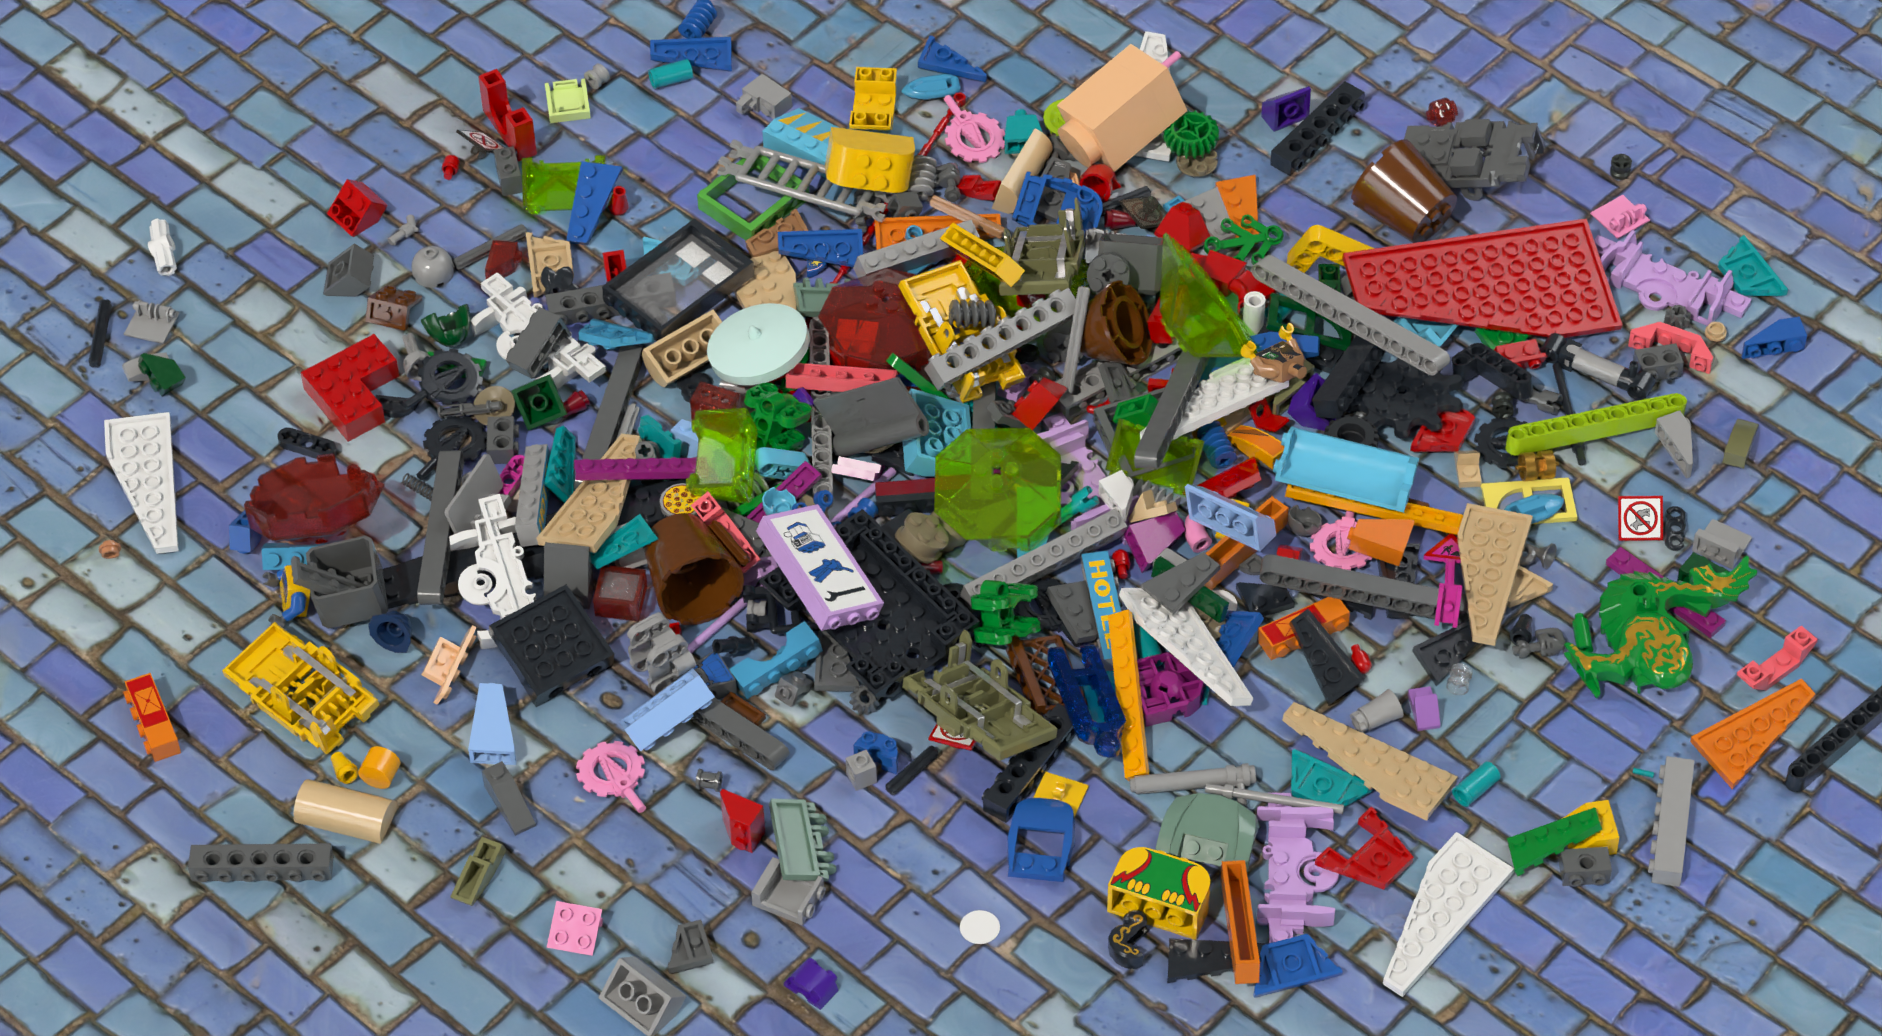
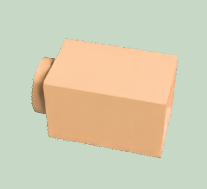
[1057,44,1187,172]

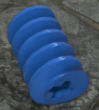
[678,0,717,38]
[1197,421,1237,469]

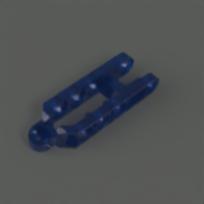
[1047,644,1126,758]

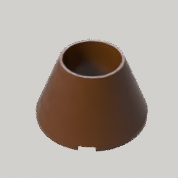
[1080,280,1153,365]

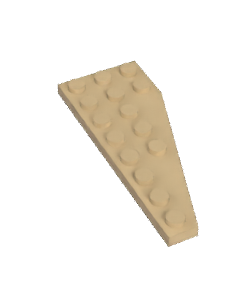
[734,251,797,310]
[537,433,642,553]
[1457,503,1533,646]
[1282,702,1458,821]

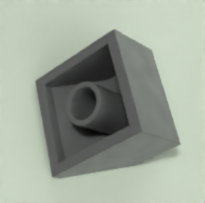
[323,243,374,297]

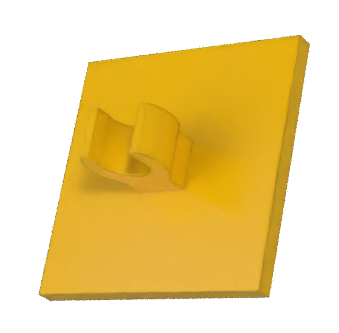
[1033,771,1089,817]

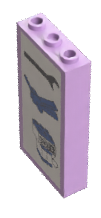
[756,504,884,631]

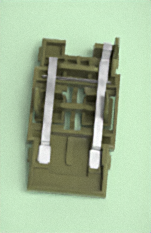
[999,198,1085,296]
[903,630,1057,761]

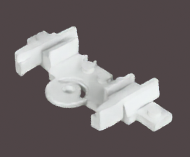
[470,273,606,390]
[449,494,536,649]

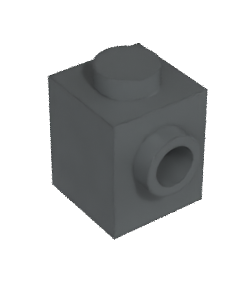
[887,192,923,217]

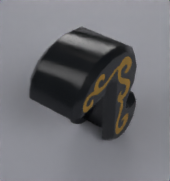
[1108,910,1147,969]

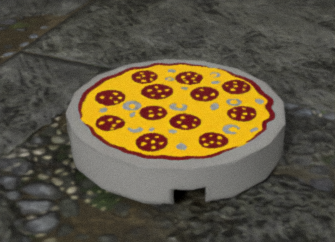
[660,483,703,516]

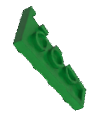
[1507,807,1602,877]

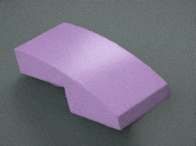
[997,364,1037,402]

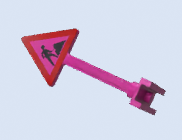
[1423,534,1462,628]

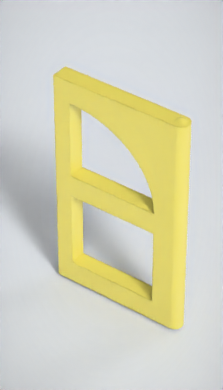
[1480,477,1577,524]

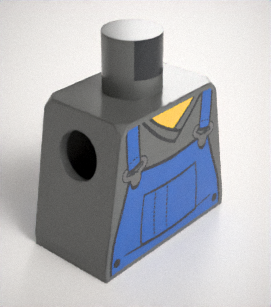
[687,651,737,700]

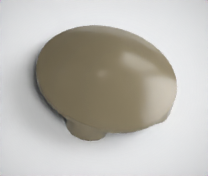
[1176,150,1218,177]

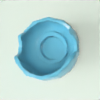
[762,487,796,515]

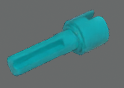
[1050,486,1100,531]

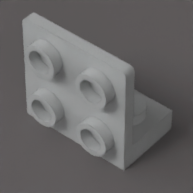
[1692,519,1752,569]

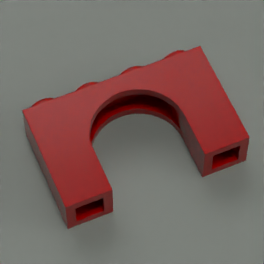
[478,69,537,162]

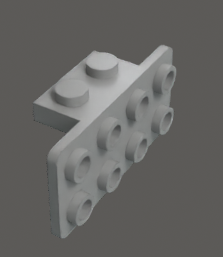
[445,454,512,534]

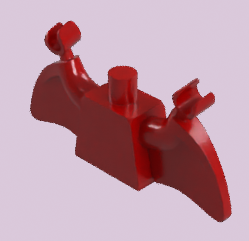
[1164,244,1278,314]

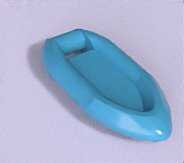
[901,74,961,100]
[1504,493,1564,524]

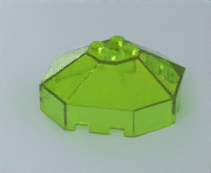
[934,428,1062,551]

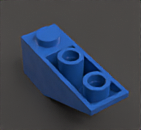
[1741,316,1807,359]

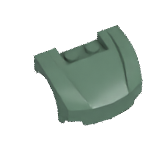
[1155,793,1261,873]

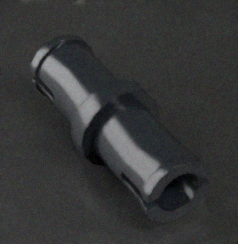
[712,636,755,654]

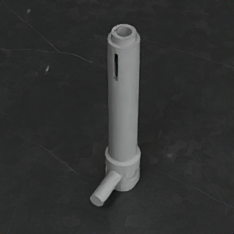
[1130,763,1256,808]

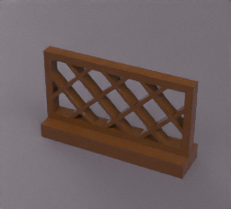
[1006,635,1088,717]

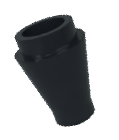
[1510,614,1533,645]

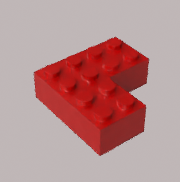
[301,334,399,442]

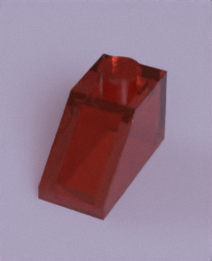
[485,240,522,279]

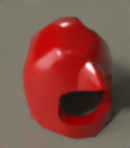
[1080,164,1121,203]

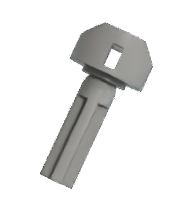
[402,333,430,381]

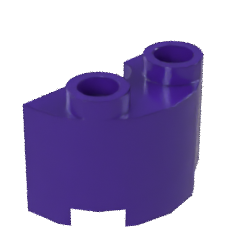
[784,958,838,1010]

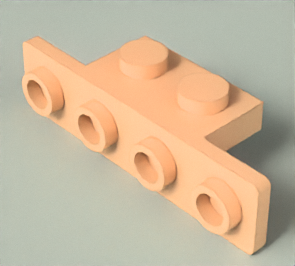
[421,625,476,705]

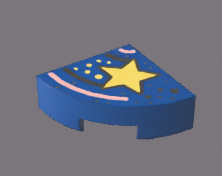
[807,259,828,277]

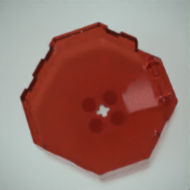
[818,268,954,374]
[244,454,385,544]

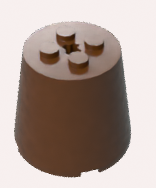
[1351,139,1457,243]
[644,513,744,625]

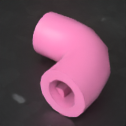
[1184,515,1212,553]

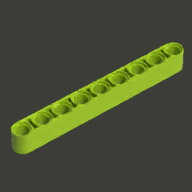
[1505,393,1687,455]

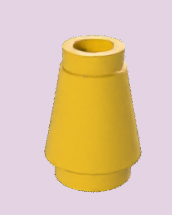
[331,752,358,784]

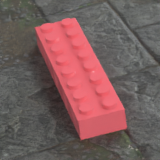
[786,363,898,392]

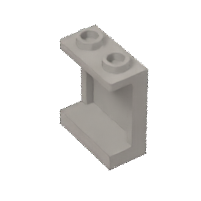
[751,857,826,925]

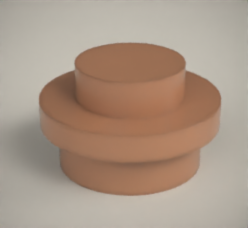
[99,540,121,559]

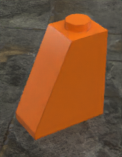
[1347,519,1415,566]

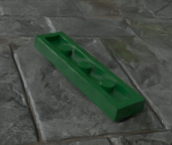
[1151,556,1229,623]

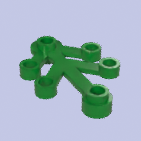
[1203,214,1284,265]

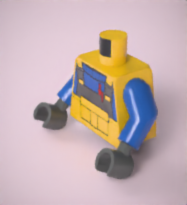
[263,565,310,628]

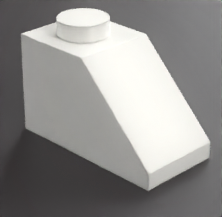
[1098,470,1134,522]

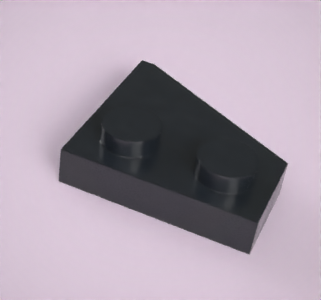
[1236,582,1294,617]

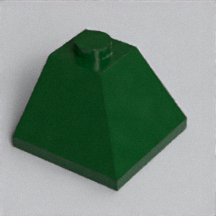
[511,374,568,430]

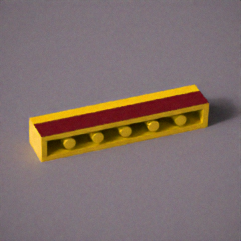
[940,223,1025,287]

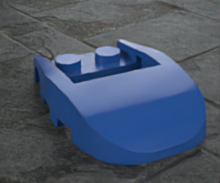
[1012,171,1103,239]
[1007,798,1076,882]

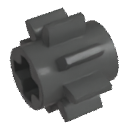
[1664,305,1691,329]

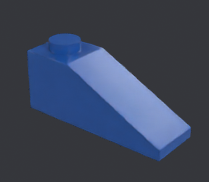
[1250,332,1320,358]
[229,500,275,553]

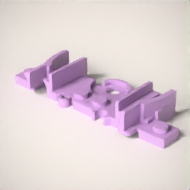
[1594,230,1752,326]

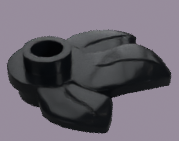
[540,266,580,295]
[1015,344,1040,364]
[676,373,718,403]

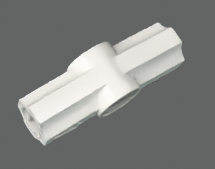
[148,218,177,276]

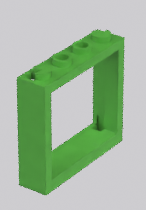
[697,155,809,241]

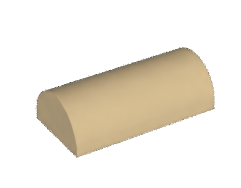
[992,129,1053,214]
[642,309,722,387]
[294,779,398,844]

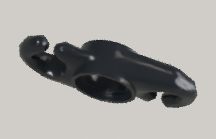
[1664,506,1686,551]

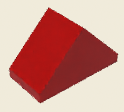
[602,250,626,282]

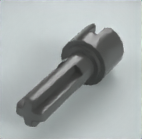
[1501,389,1563,415]

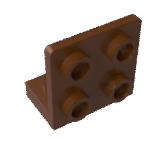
[365,286,422,331]

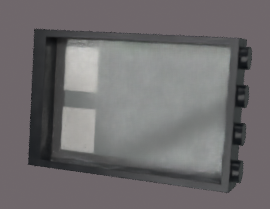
[602,218,754,341]

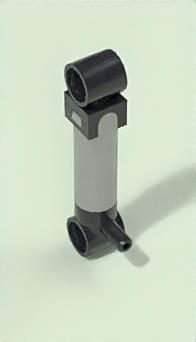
[1540,333,1656,401]

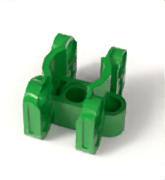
[737,382,812,451]
[971,580,1041,645]

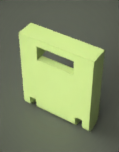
[545,78,591,123]

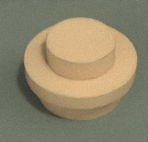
[1705,322,1727,342]

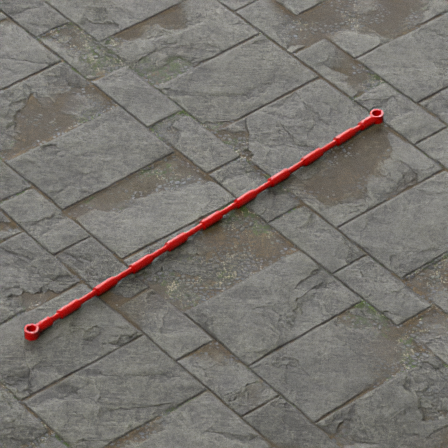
[768,93,966,385]

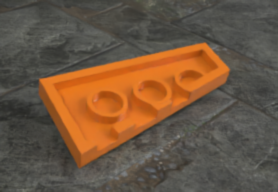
[1215,174,1259,247]

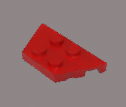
[1410,408,1475,452]
[1184,457,1261,499]

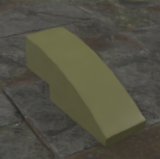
[1273,359,1314,416]
[1722,418,1759,468]
[450,837,506,906]

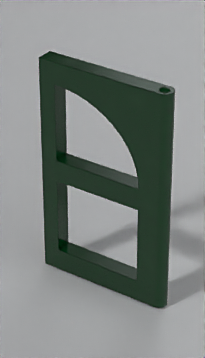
[1266,293,1352,351]

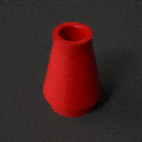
[608,186,629,216]

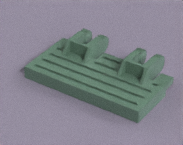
[793,278,883,319]
[769,799,836,881]

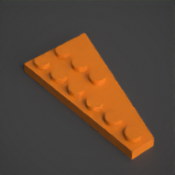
[875,214,1001,250]
[1690,678,1816,790]

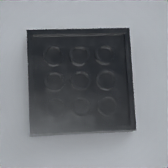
[489,584,615,707]

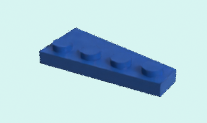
[566,161,623,245]
[1204,610,1264,686]

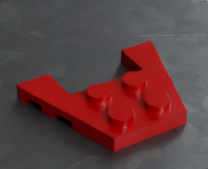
[1315,807,1414,890]

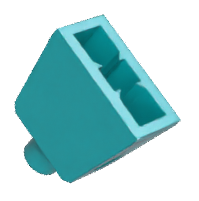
[1004,109,1043,154]

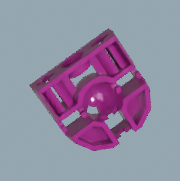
[1137,652,1204,727]

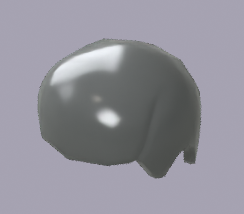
[1288,505,1322,536]

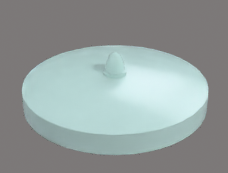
[707,303,810,385]

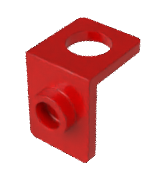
[1248,398,1289,432]

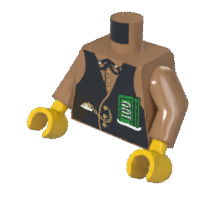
[1240,323,1307,383]

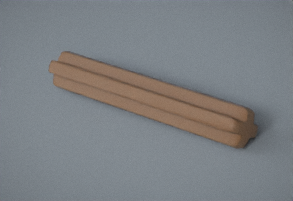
[930,195,1005,239]

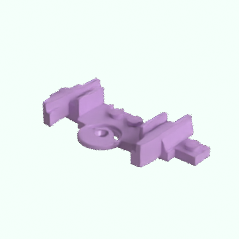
[1023,412,1139,545]
[1257,792,1339,943]

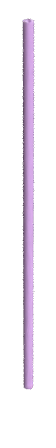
[687,467,896,654]

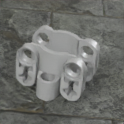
[627,612,696,695]

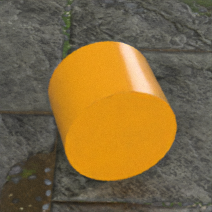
[358,746,401,789]

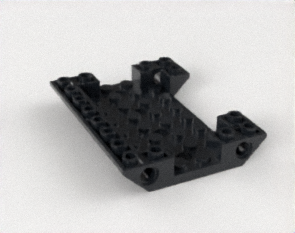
[759,509,980,697]

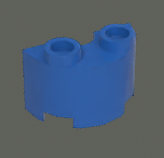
[853,731,898,774]

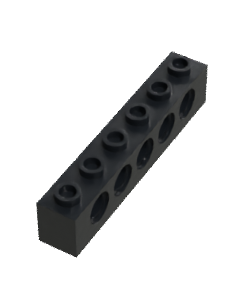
[1270,81,1365,176]
[982,703,1081,823]

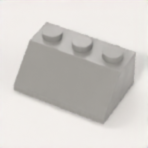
[598,956,686,1036]

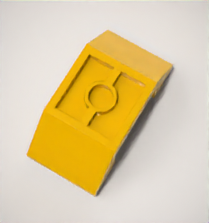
[849,67,897,130]

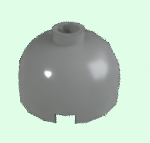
[411,246,454,288]

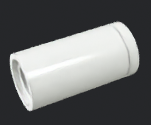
[1242,291,1266,336]

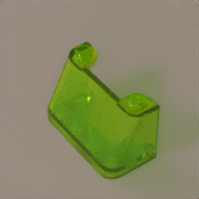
[522,155,607,214]
[686,408,757,503]
[1105,418,1205,496]

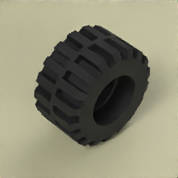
[1324,415,1379,448]

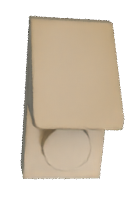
[1454,450,1481,488]
[1129,489,1178,523]

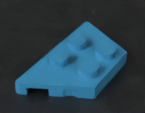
[579,319,654,349]

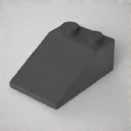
[544,542,594,609]

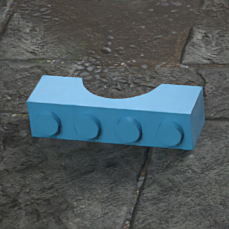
[261,540,343,570]
[729,621,823,699]

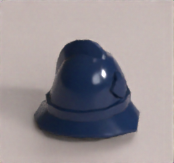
[368,611,412,653]

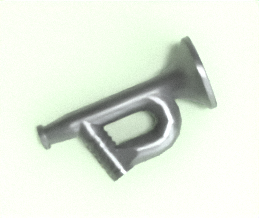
[1519,543,1557,569]

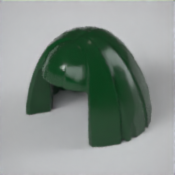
[421,304,470,347]

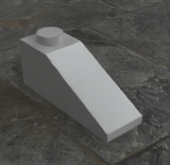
[1655,411,1693,479]

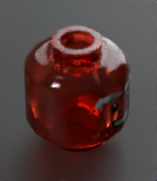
[1426,97,1458,127]

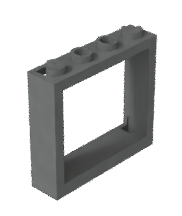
[1093,388,1201,486]

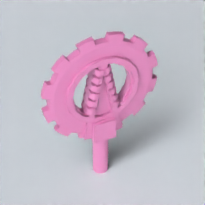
[944,95,1005,163]
[1310,510,1373,571]
[576,741,646,813]

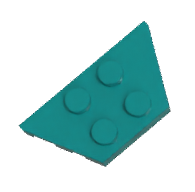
[1718,235,1788,296]
[1291,749,1373,807]

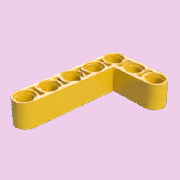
[1287,225,1375,273]

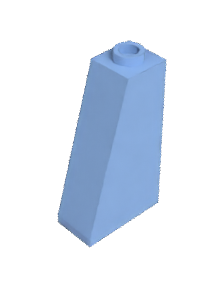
[468,683,517,765]

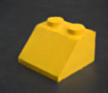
[1562,800,1619,855]

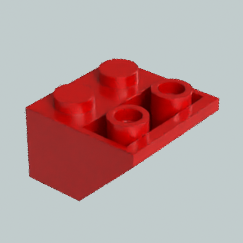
[327,179,388,237]

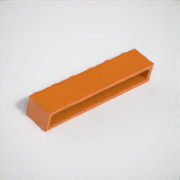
[1204,496,1289,590]
[1221,860,1260,984]

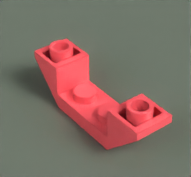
[1628,322,1713,374]
[691,492,761,574]
[1737,626,1818,691]

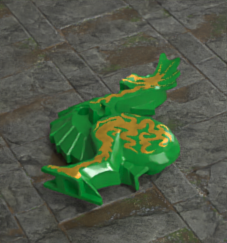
[1564,556,1757,699]

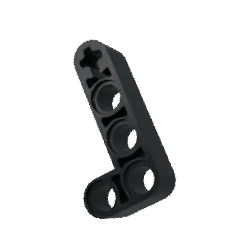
[1452,343,1533,400]

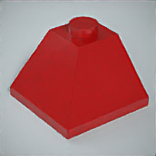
[1154,202,1211,253]

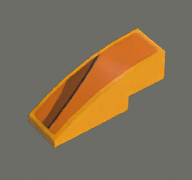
[1227,425,1284,470]

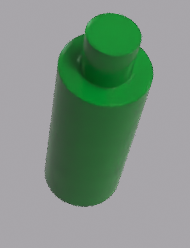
[1572,613,1593,653]

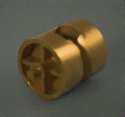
[1515,450,1559,481]

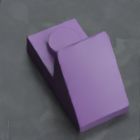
[1408,686,1440,731]

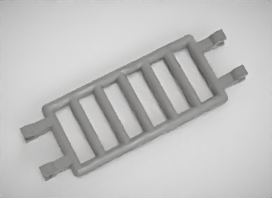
[717,139,893,222]

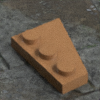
[745,208,809,258]

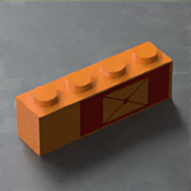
[1257,597,1350,661]
[123,672,181,762]

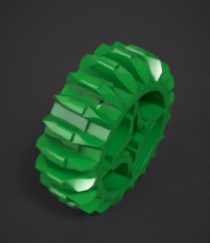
[1163,110,1219,159]

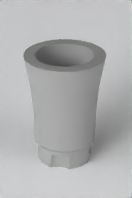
[1350,689,1404,733]

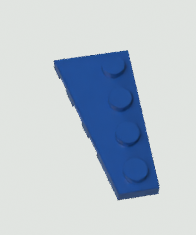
[650,37,732,71]
[778,229,863,267]

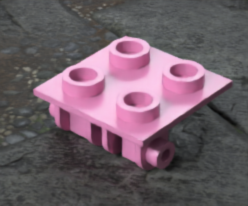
[1590,195,1650,239]
[547,901,603,956]

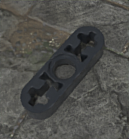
[277,428,337,462]

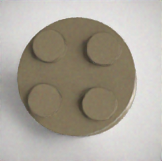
[895,512,949,564]

